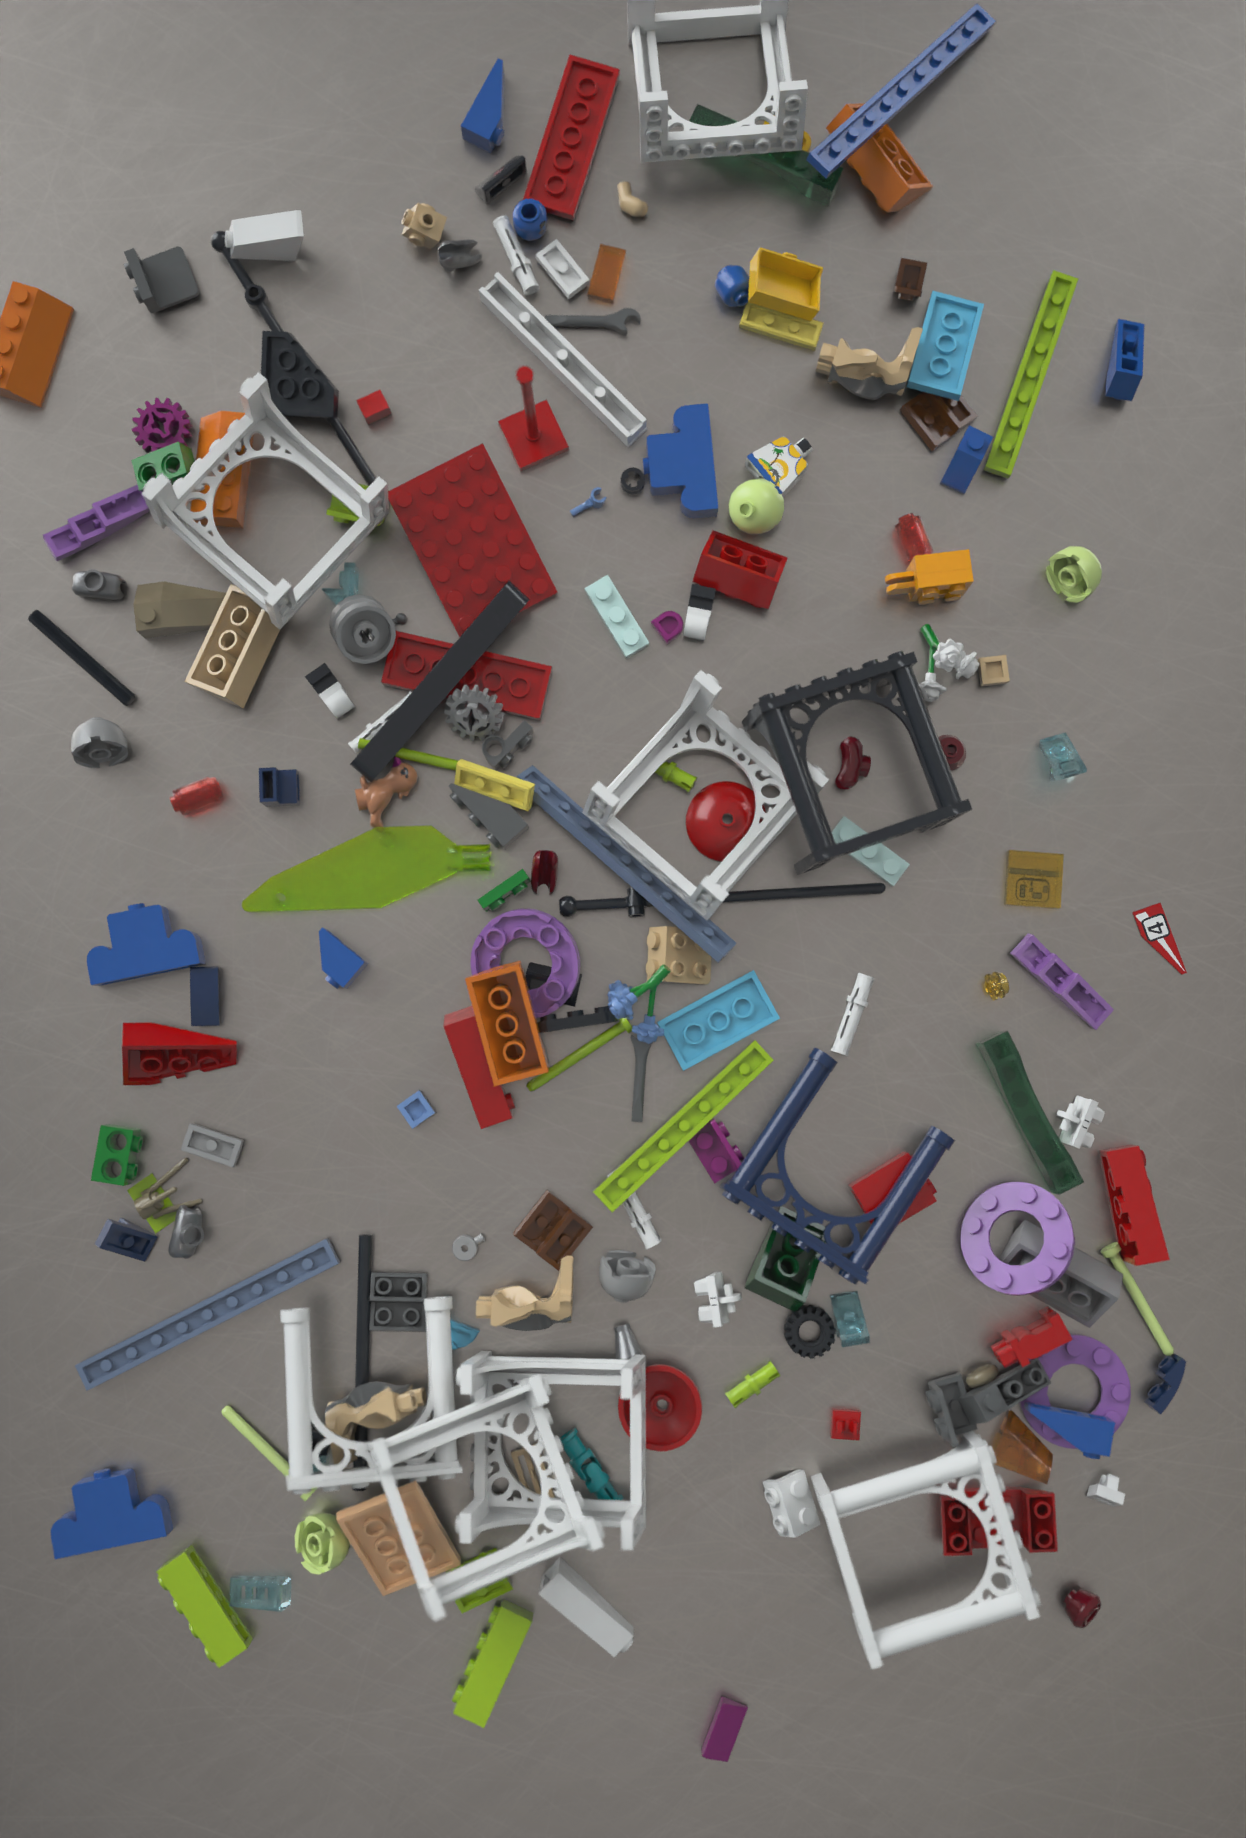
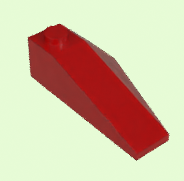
[122,1023,237,1085]

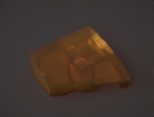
[995,1409,1053,1484]

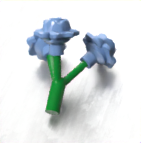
[607,964,671,1044]

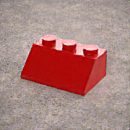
[692,530,788,609]

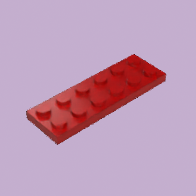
[523,54,620,220]
[381,630,552,720]

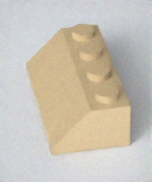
[185,584,280,708]

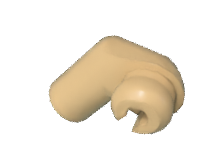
[617,182,648,217]

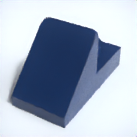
[95,1218,158,1262]

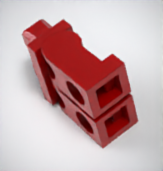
[990,1306,1073,1368]

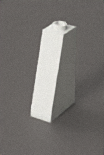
[538,1556,634,1657]

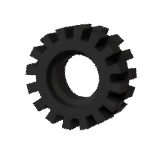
[784,1305,836,1359]

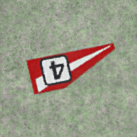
[1133,902,1187,974]

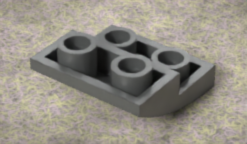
[369,1272,427,1332]

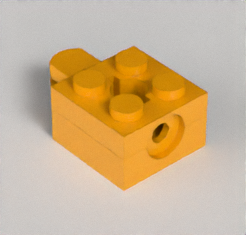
[885,549,974,605]

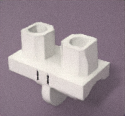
[1056,1095,1105,1149]
[694,1271,742,1327]

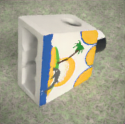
[745,436,813,498]

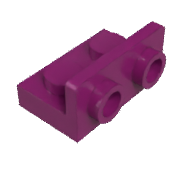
[689,1119,745,1184]

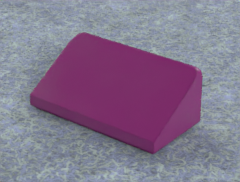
[701,1696,748,1762]

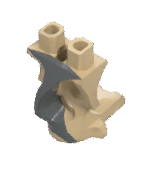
[815,327,923,400]
[476,1255,574,1331]
[324,1381,427,1469]

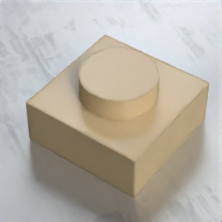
[977,655,1010,687]

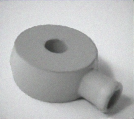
[452,1234,486,1261]

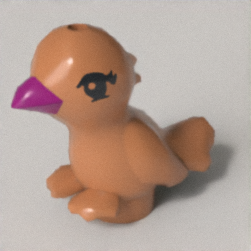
[355,756,417,833]

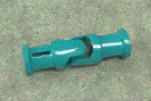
[560,1428,624,1500]

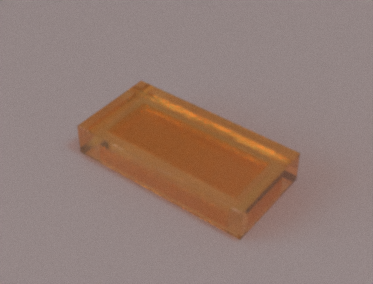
[587,244,626,304]

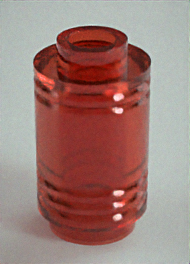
[895,513,934,562]
[169,776,223,815]

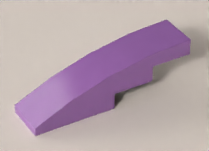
[43,485,150,562]
[1010,933,1114,1030]

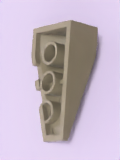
[133,581,226,639]

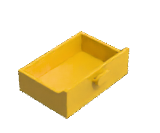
[748,247,823,321]

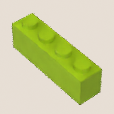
[157,1544,253,1668]
[452,1599,534,1728]

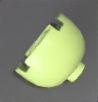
[728,479,784,534]
[1046,546,1102,603]
[295,1513,350,1575]

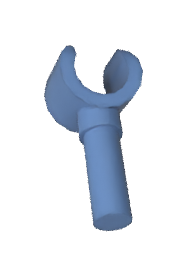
[570,487,607,517]

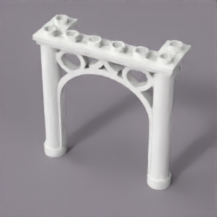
[280,1296,463,1494]

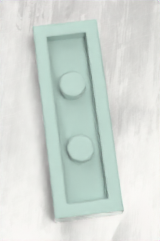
[585,575,649,659]
[832,816,910,887]

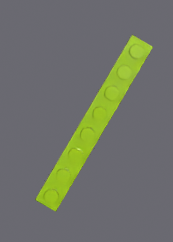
[983,270,1078,479]
[593,1040,774,1212]

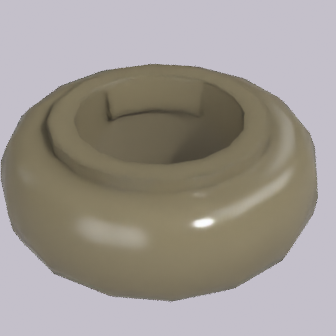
[966,1364,999,1388]

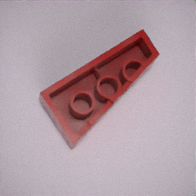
[443,1006,516,1129]
[1099,1145,1170,1266]

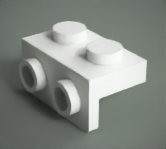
[763,1469,821,1538]

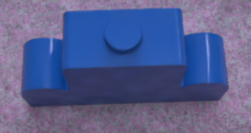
[642,403,719,519]
[87,903,206,986]
[51,1468,174,1559]

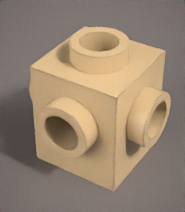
[402,203,447,249]

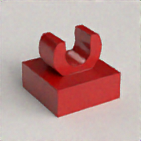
[830,1408,861,1441]

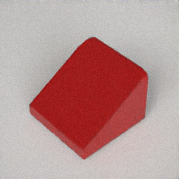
[356,390,392,425]

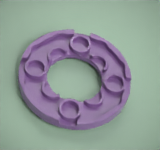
[471,909,580,1018]
[961,1182,1075,1296]
[1019,1334,1131,1449]

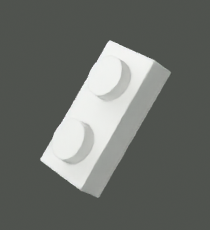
[536,239,590,299]

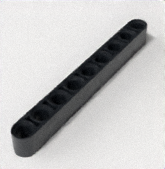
[350,581,530,782]

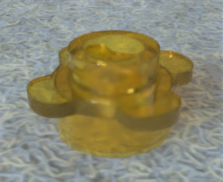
[985,972,1009,1000]

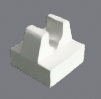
[1086,1473,1125,1507]

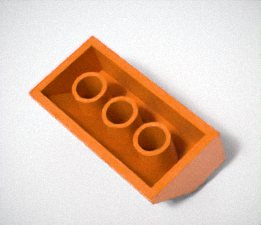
[826,103,933,212]
[0,281,74,408]
[190,411,254,528]
[465,960,549,1086]

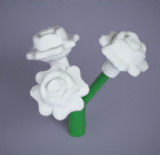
[919,624,980,702]

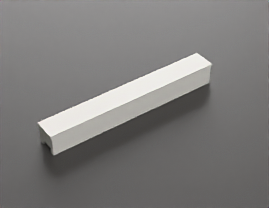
[479,272,647,447]

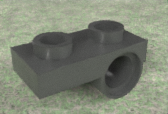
[482,720,534,771]

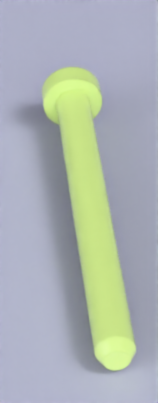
[1100,1242,1174,1356]
[221,1406,317,1502]

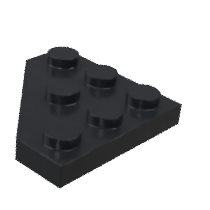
[261,331,339,419]

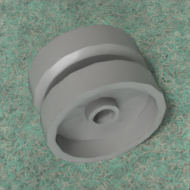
[329,594,396,664]

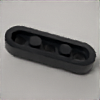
[537,1006,618,1033]

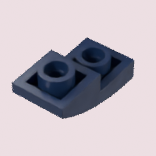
[190,966,220,1026]
[1144,1353,1186,1415]

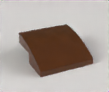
[900,392,978,451]
[513,1190,593,1271]

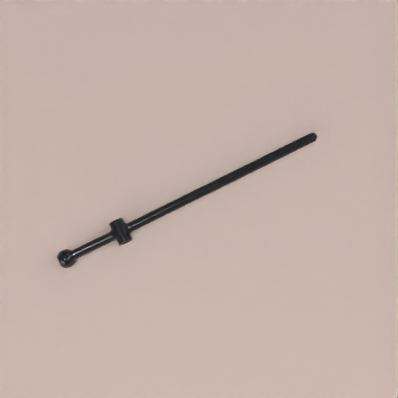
[211,231,377,486]
[559,883,886,917]

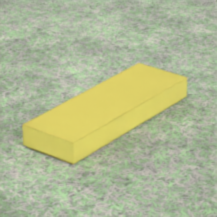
[739,302,824,351]
[454,759,535,811]

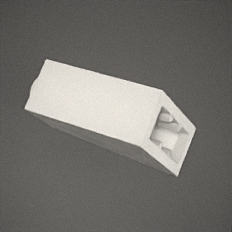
[225,210,304,261]

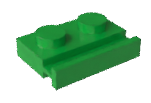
[477,869,531,912]

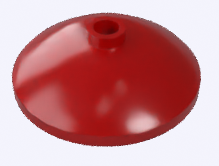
[686,781,766,862]
[618,1364,702,1451]

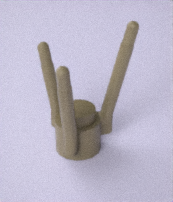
[134,1158,202,1219]

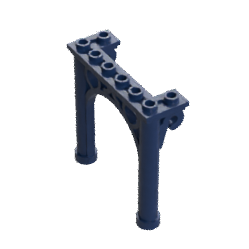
[719,1047,955,1285]

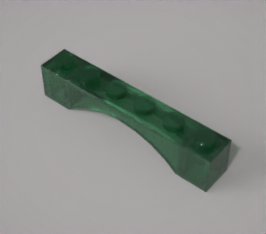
[689,104,844,207]
[977,1031,1084,1195]

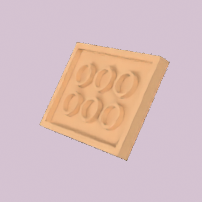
[336,1481,461,1596]

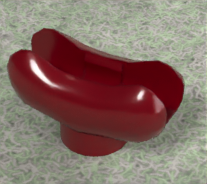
[835,736,871,790]
[531,850,558,895]

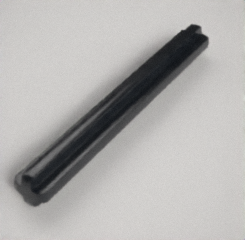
[28,610,136,706]

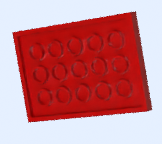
[388,443,558,638]

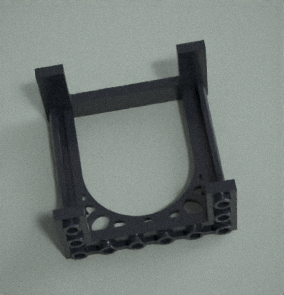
[742,651,972,875]

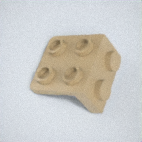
[646,926,711,985]

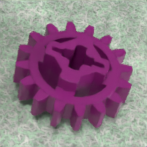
[132,397,193,453]

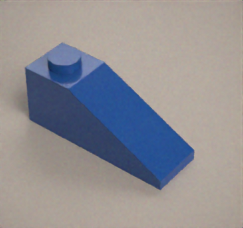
[461,58,504,153]
[1105,319,1144,401]
[1024,1402,1115,1459]

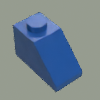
[940,425,993,494]
[319,927,368,989]

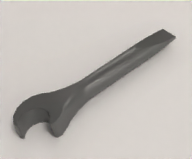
[545,308,641,335]
[630,1035,653,1122]

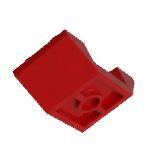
[940,1487,1058,1556]

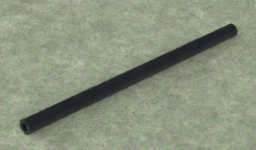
[352,1234,373,1491]

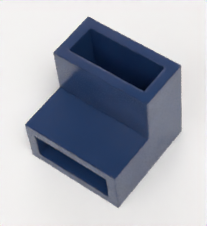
[259,767,300,807]

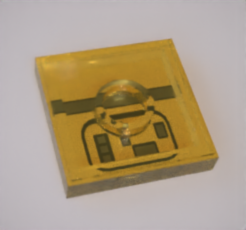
[1004,850,1064,909]

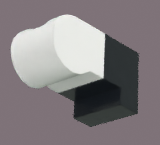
[683,584,716,640]
[305,663,355,719]

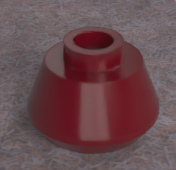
[938,735,966,771]
[1064,1589,1101,1628]

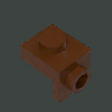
[894,258,928,301]

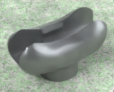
[437,239,482,271]
[72,570,125,600]
[168,1205,204,1259]

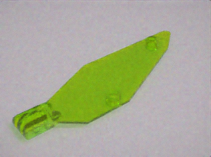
[242,825,491,912]

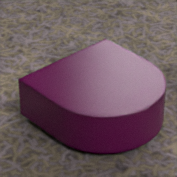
[651,611,683,645]

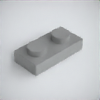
[181,1123,244,1167]

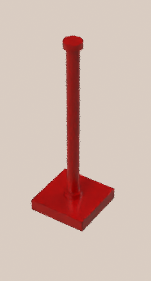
[498,366,569,472]

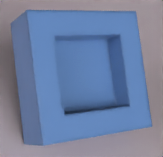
[397,1090,436,1129]

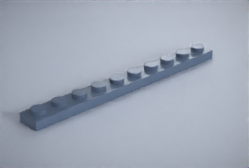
[516,765,737,963]
[75,1238,340,1391]

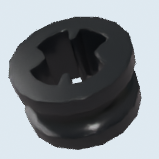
[621,467,645,495]

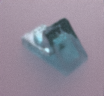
[322,562,359,606]
[1040,732,1087,781]
[830,1291,870,1347]

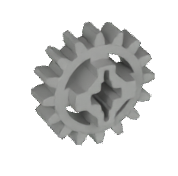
[444,685,505,741]

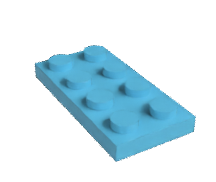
[906,291,984,401]
[657,970,780,1071]

